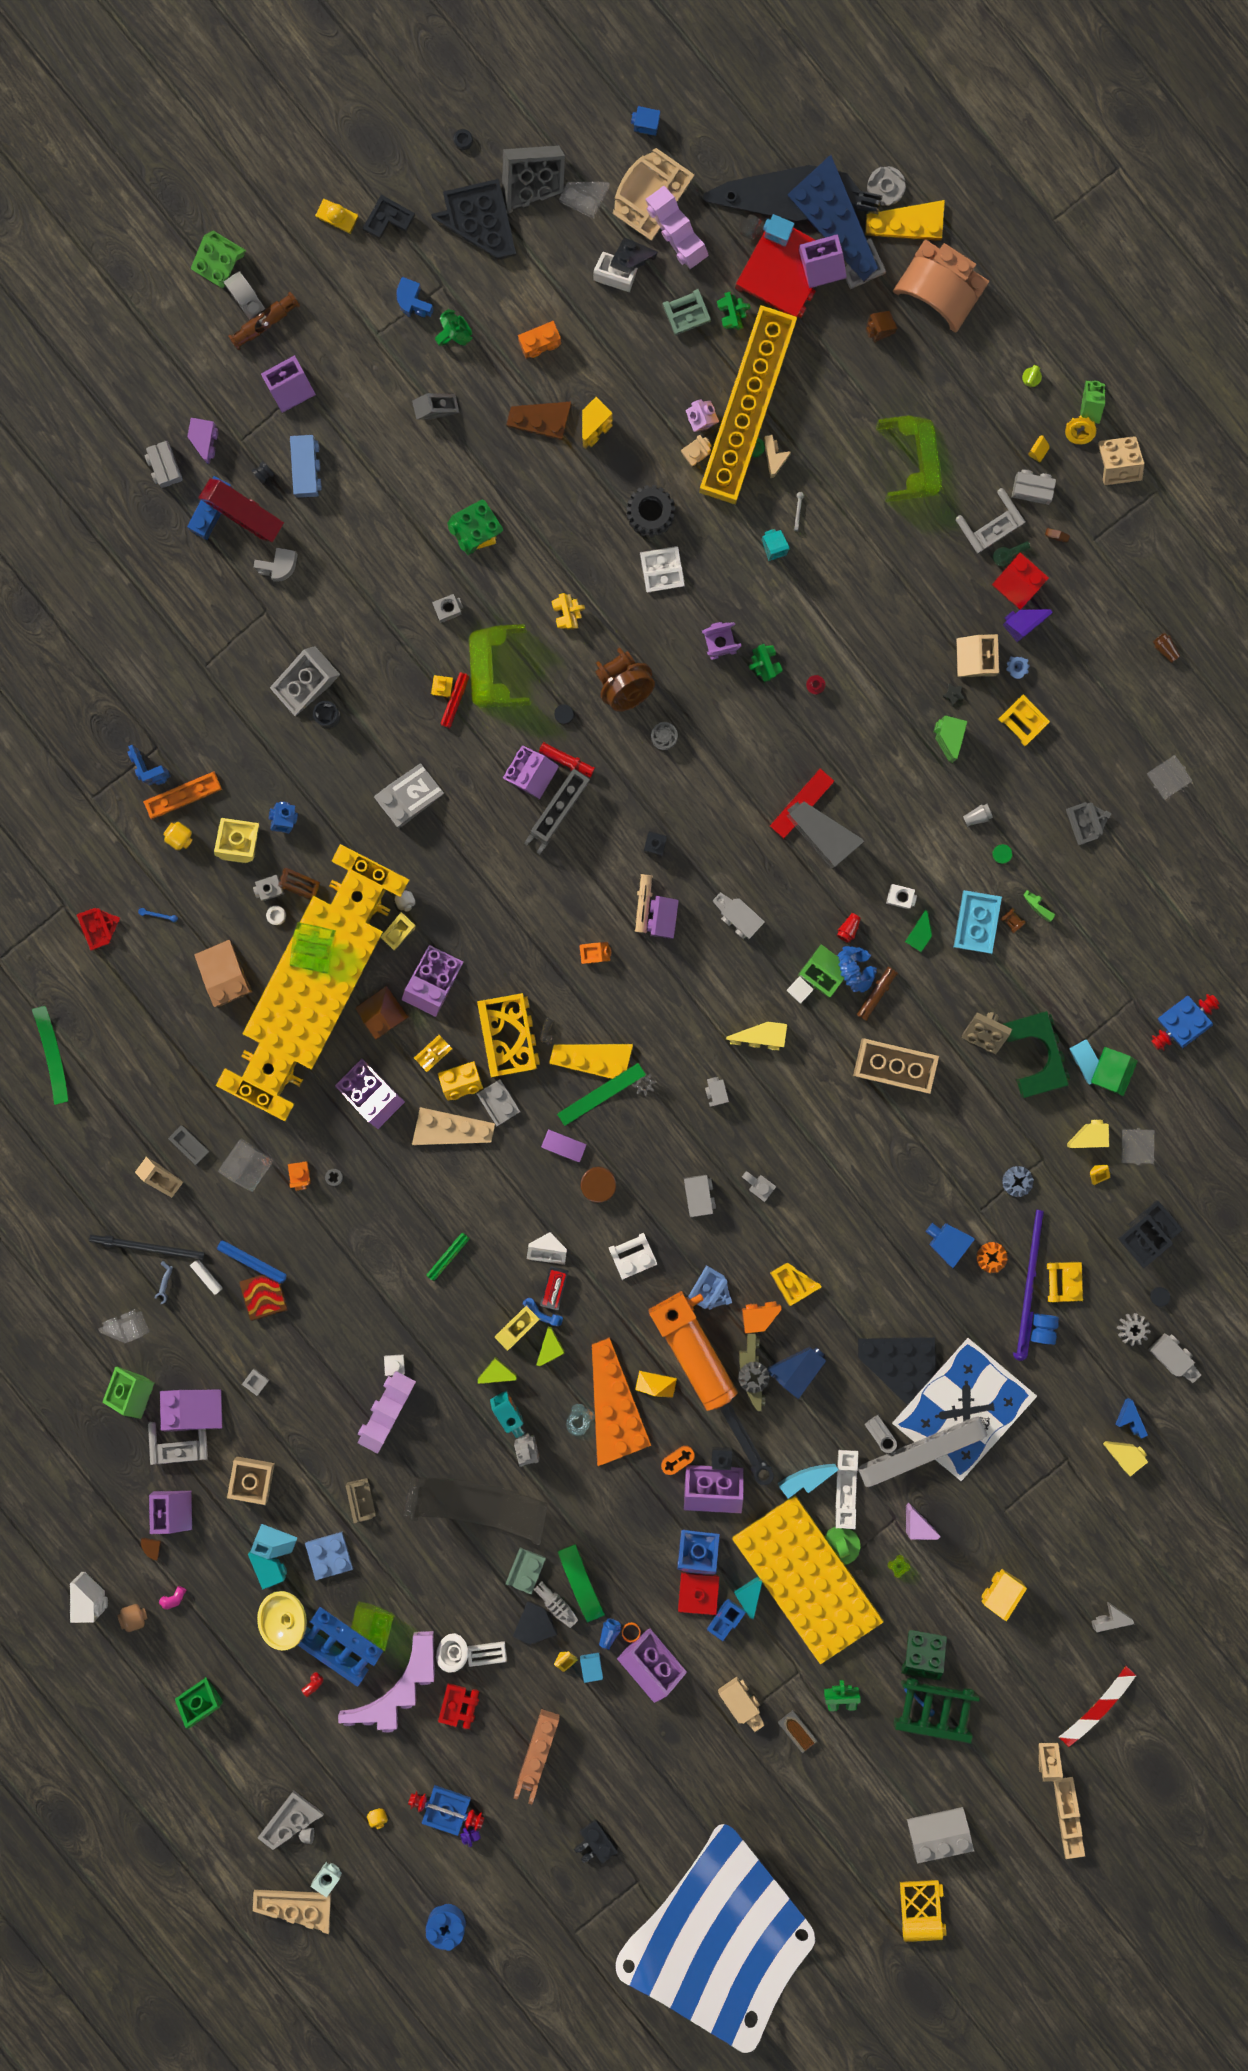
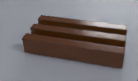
[278,868,320,900]

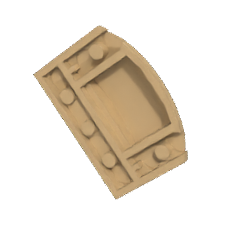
[613,148,694,241]

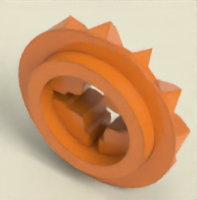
[977,1242,1008,1273]

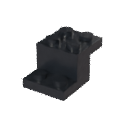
[1118,1200,1183,1269]

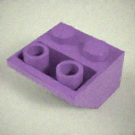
[799,234,847,288]
[261,355,316,413]
[503,745,559,799]
[647,896,679,939]
[149,1491,192,1534]

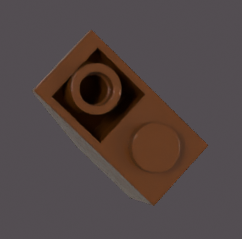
[866,311,897,343]

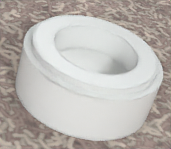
[266,906,286,925]

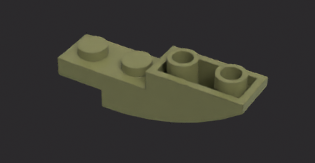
[739,1332,765,1411]

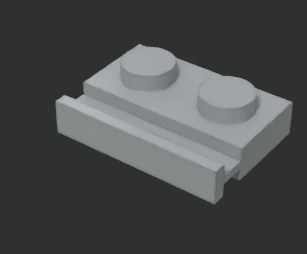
[477,1079,521,1126]

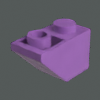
[188,418,218,464]

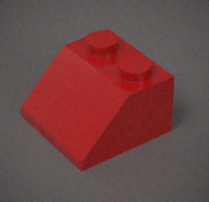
[992,553,1049,610]

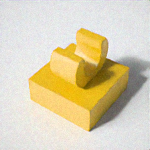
[431,675,453,698]

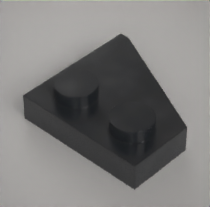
[610,237,658,274]

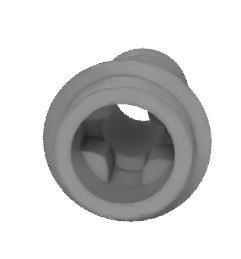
[963,804,993,827]

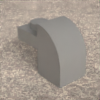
[223,271,265,320]
[254,548,298,582]

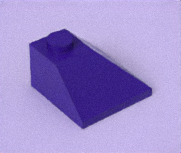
[1003,609,1053,642]

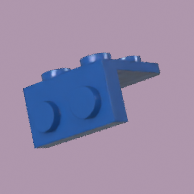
[127,745,171,786]

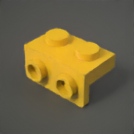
[438,1061,483,1101]

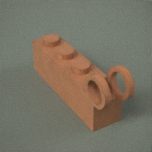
[513,1709,559,1805]

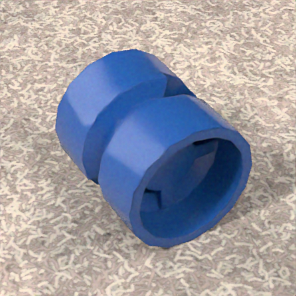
[1031,1314,1059,1344]

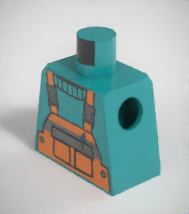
[490,1390,525,1438]

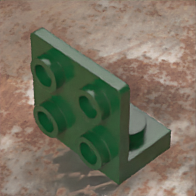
[901,1630,947,1681]

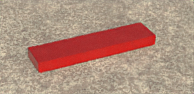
[769,769,834,839]

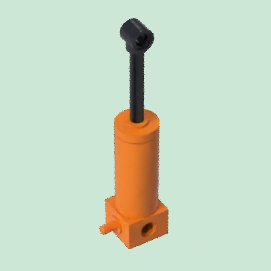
[649,1291,774,1485]

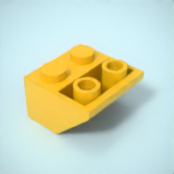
[582,397,613,449]

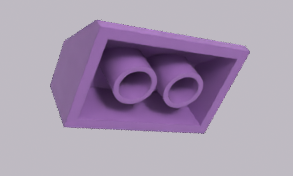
[684,1465,743,1513]
[617,1629,687,1703]

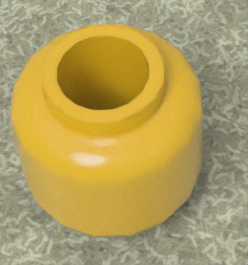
[163,822,193,851]

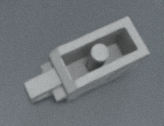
[713,892,765,940]
[1148,1333,1201,1383]
[514,1433,540,1467]

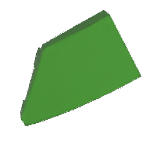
[1024,890,1055,922]

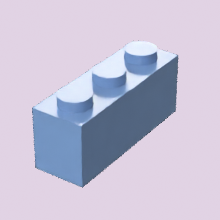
[290,435,322,498]

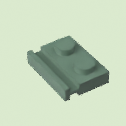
[506,1547,546,1594]

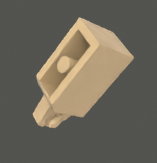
[718,1677,764,1731]

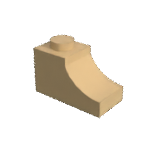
[135,1157,183,1198]

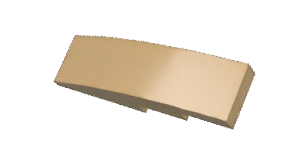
[1054,1777,1085,1859]

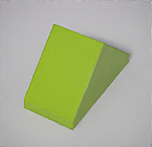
[537,1326,564,1366]
[478,1357,517,1384]

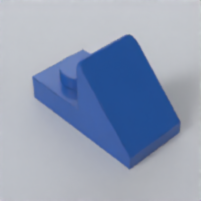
[1116,1398,1148,1438]

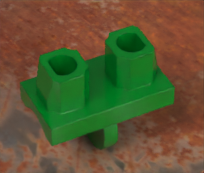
[717,292,751,330]
[749,644,782,682]
[824,1680,860,1711]

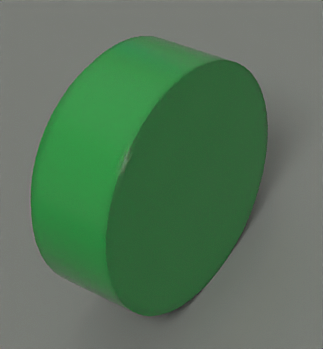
[992,844,1012,864]

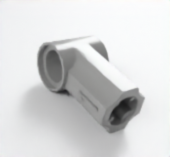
[864,1415,897,1453]

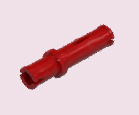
[538,742,595,779]

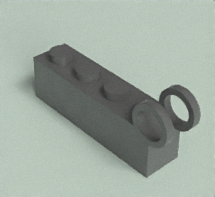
[524,769,590,855]

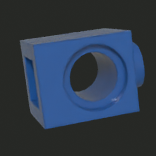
[631,106,660,136]

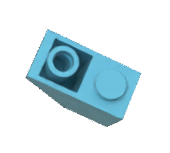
[250,1524,297,1559]

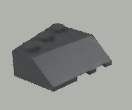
[502,145,565,214]

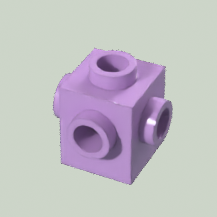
[685,399,719,432]

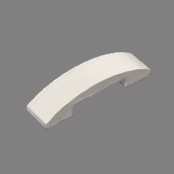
[836,1450,858,1529]

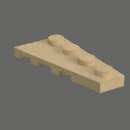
[412,1107,495,1145]
[253,1890,331,1934]

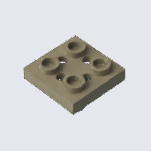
[961,1012,1012,1054]

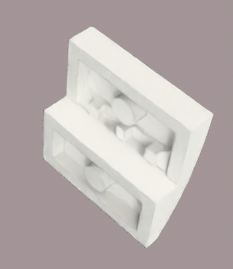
[640,546,684,592]

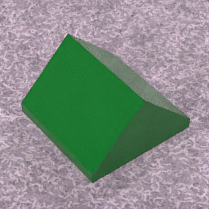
[1091,1047,1138,1096]
[175,1678,223,1730]

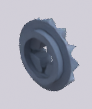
[1003,1166,1034,1197]

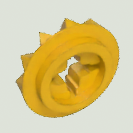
[1065,415,1096,445]

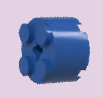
[426,1904,466,1951]

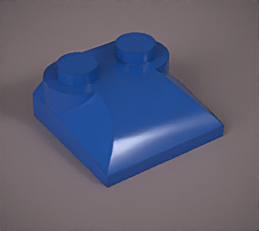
[677,1530,720,1574]

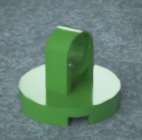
[825,1527,861,1565]

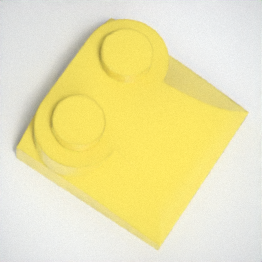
[214,818,259,863]

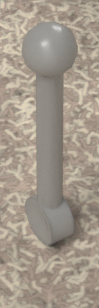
[794,492,804,532]

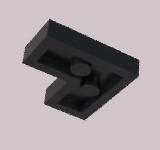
[363,195,415,239]

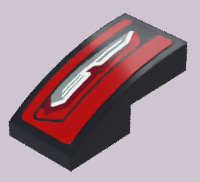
[540,1266,569,1310]

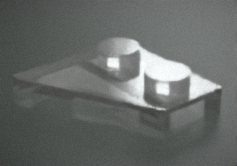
[559,182,610,219]

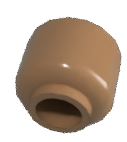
[117,1604,147,1632]

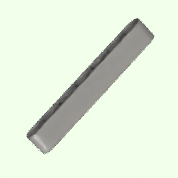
[858,1417,987,1487]

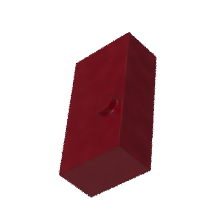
[198,478,284,542]

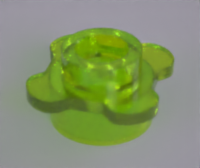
[887,1555,910,1578]

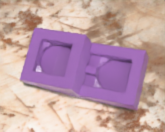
[541,1129,586,1162]

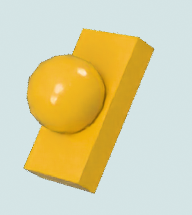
[315,198,359,234]

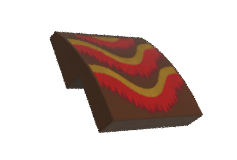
[240,1275,288,1321]

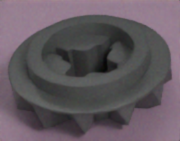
[739,1362,770,1393]

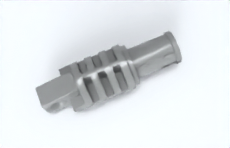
[533,1581,578,1628]

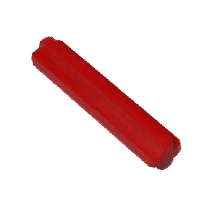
[441,672,469,728]

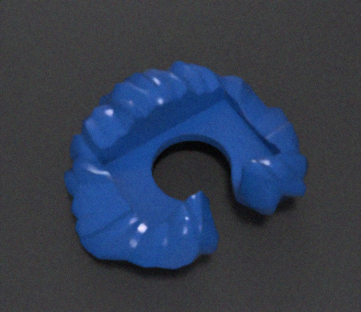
[837,946,877,992]

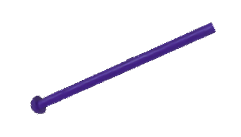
[1013,1210,1044,1361]

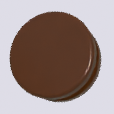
[581,1167,616,1203]

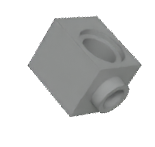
[432,594,463,623]

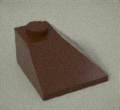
[355,986,409,1039]

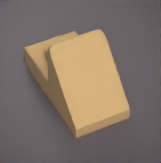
[764,435,791,478]
[1039,1743,1063,1781]

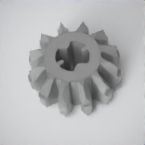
[1117,1313,1151,1346]

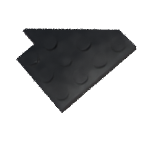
[431,179,516,260]
[858,1337,936,1405]

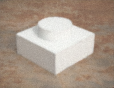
[384,1355,405,1376]

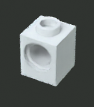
[886,884,917,909]

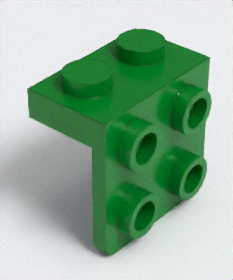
[447,500,503,556]

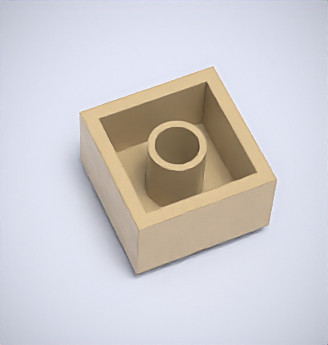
[227,1457,275,1505]

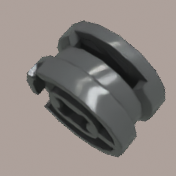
[651,722,678,750]

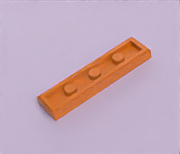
[143,772,222,819]

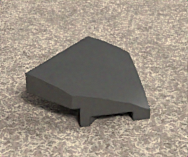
[1066,802,1111,845]

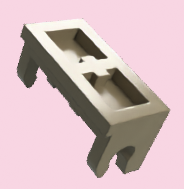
[346,1478,376,1523]

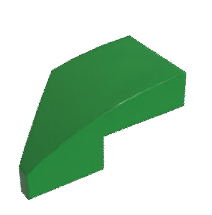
[905,909,932,952]

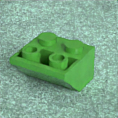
[798,944,844,998]

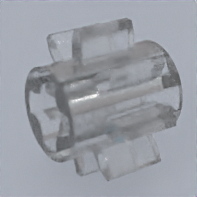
[632,1074,656,1096]

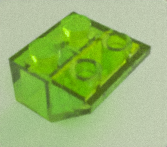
[290,922,336,974]
[351,1601,394,1653]

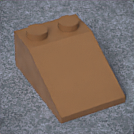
[194,940,252,1007]

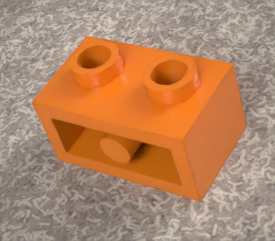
[518,321,561,359]

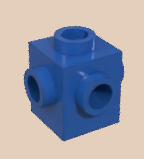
[269,802,298,833]

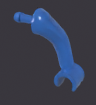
[523,1298,563,1326]

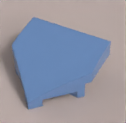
[688,1265,732,1310]

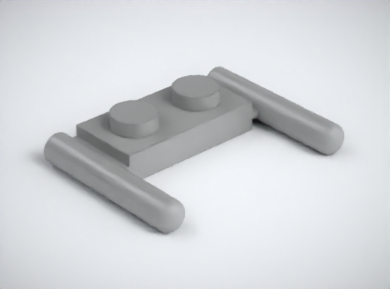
[956,488,1025,554]
[148,1422,208,1465]

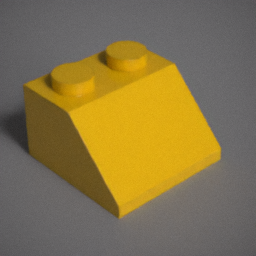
[982,1569,1027,1621]

